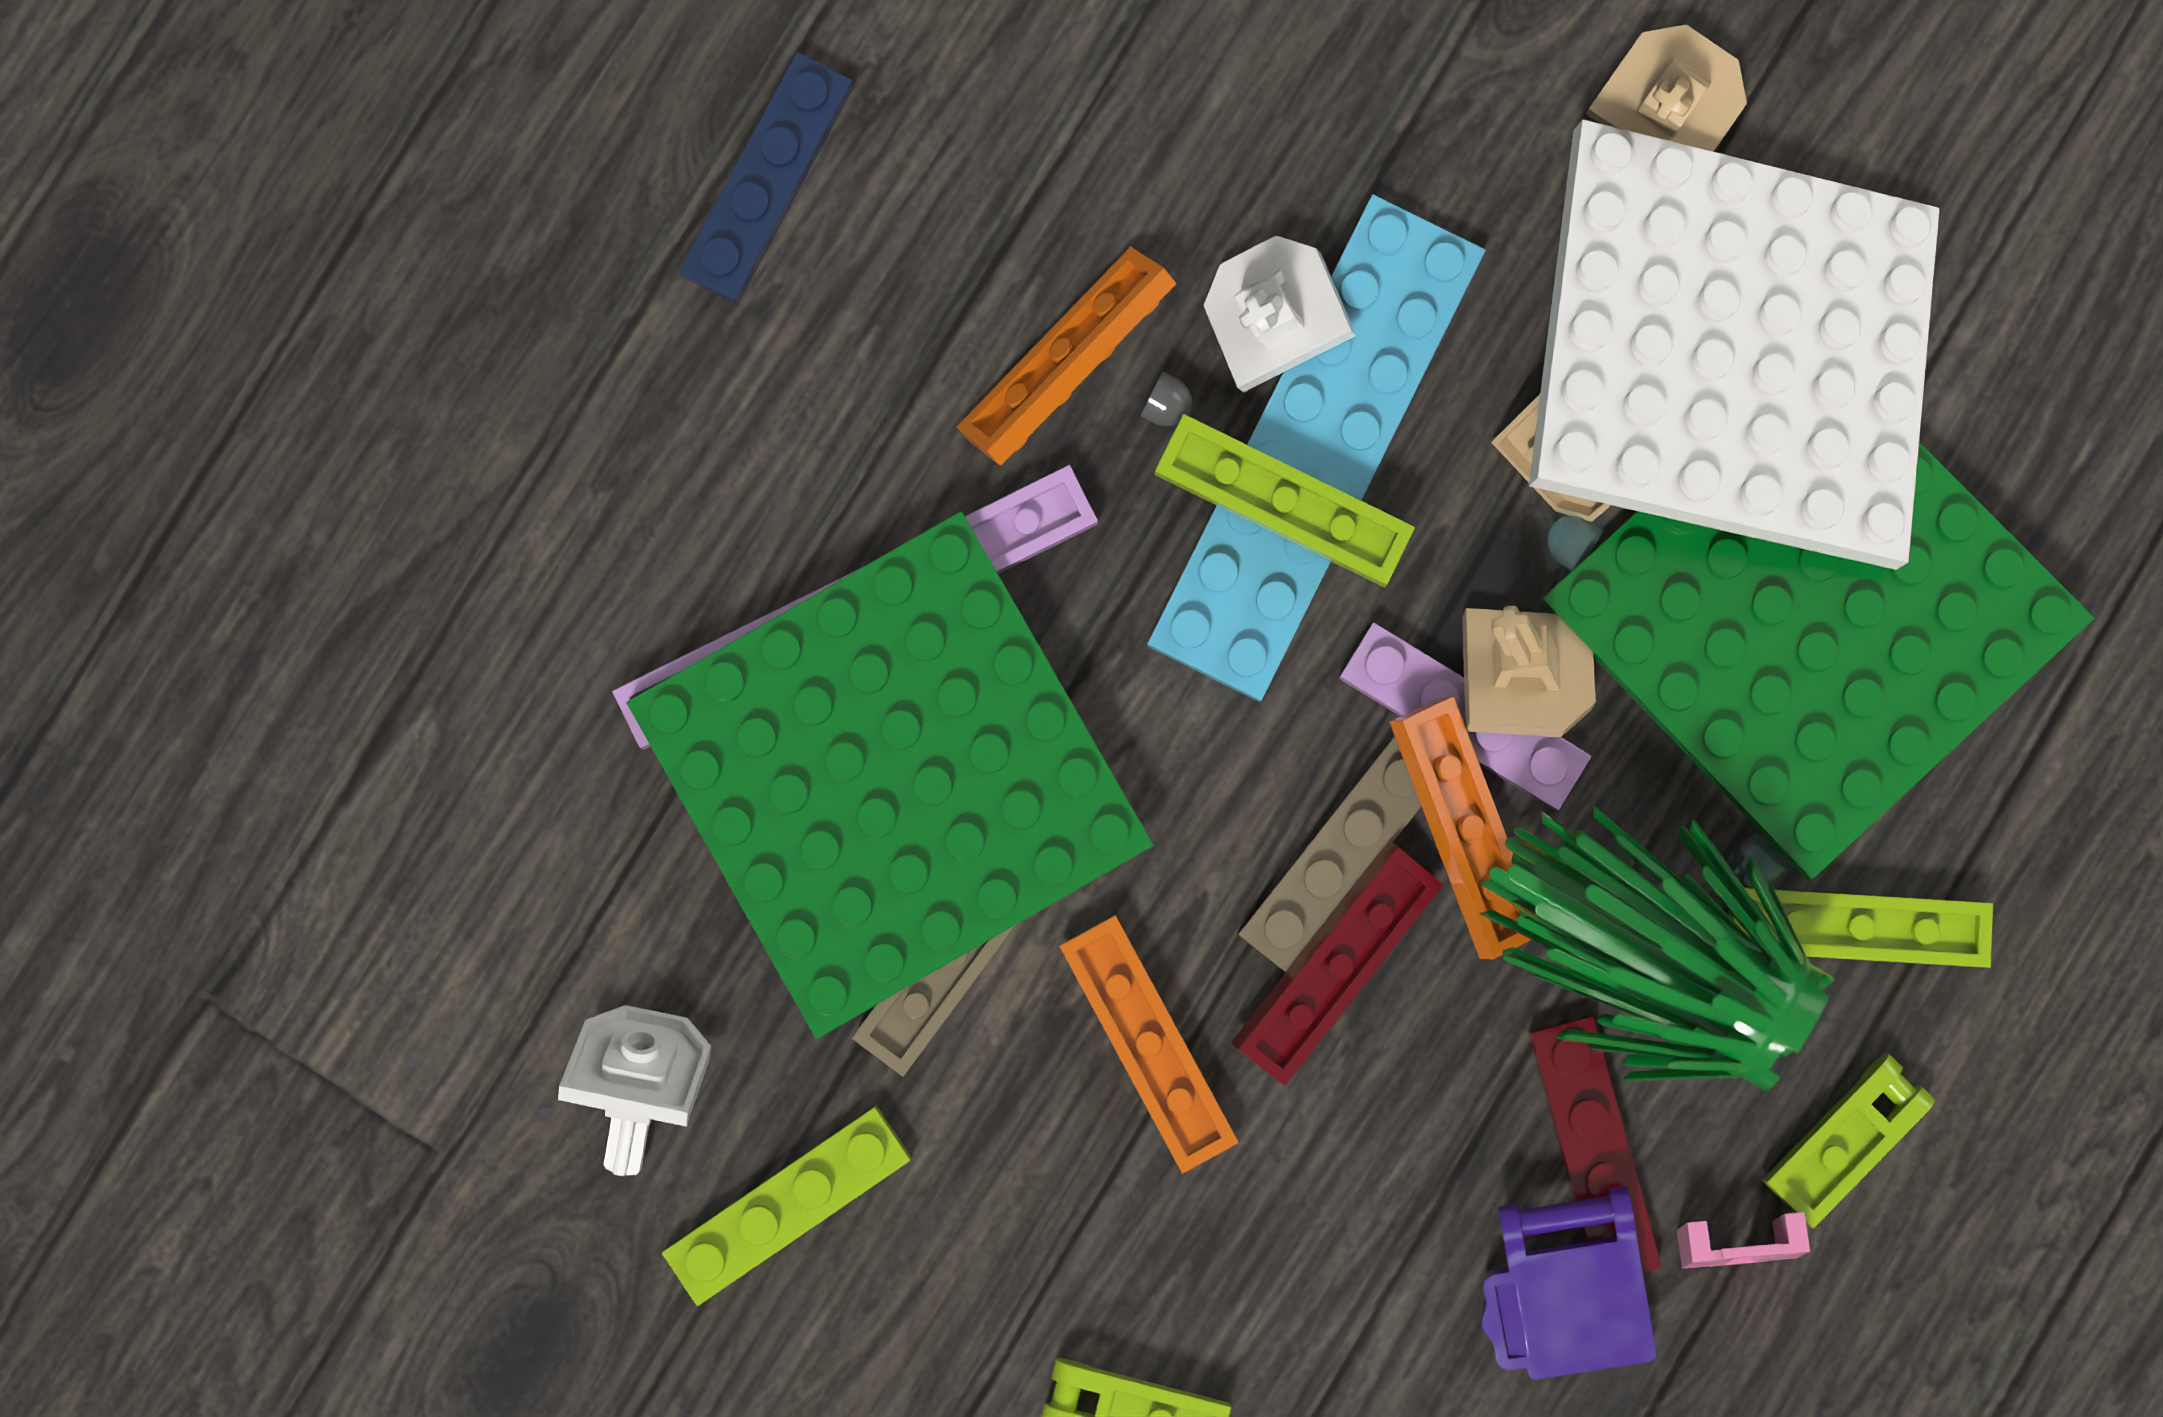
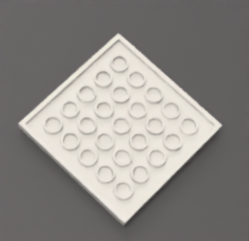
[1529,120,1939,570]

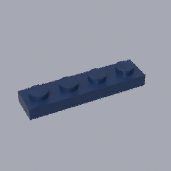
[679,52,854,306]

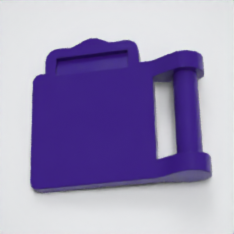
[1482,1185,1656,1379]

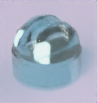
[1548,516,1603,571]
[1733,831,1791,888]

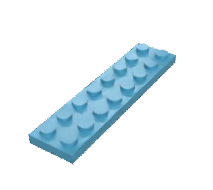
[1147,194,1486,702]

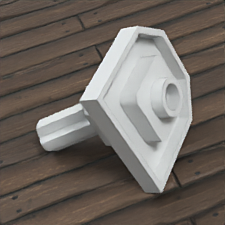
[1204,236,1356,392]
[558,1005,711,1176]

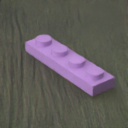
[1339,622,1591,811]

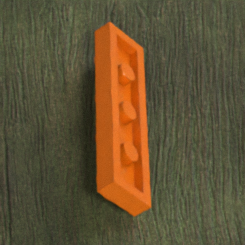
[957,247,1176,466]
[1390,696,1531,960]
[1059,915,1239,1174]

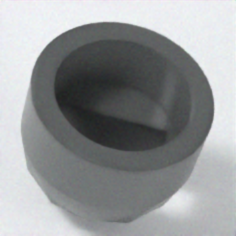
[1140,371,1192,426]

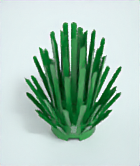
[1480,805,1834,1091]

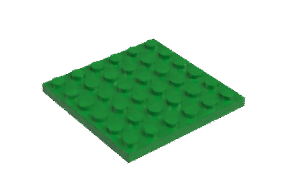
[1541,442,2095,881]
[626,511,1154,1039]

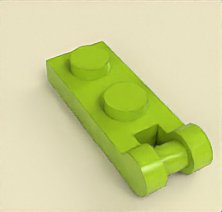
[1762,1053,1935,1229]
[1041,1358,1231,1417]

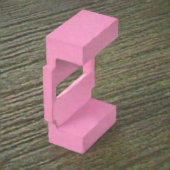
[1677,1212,1810,1269]

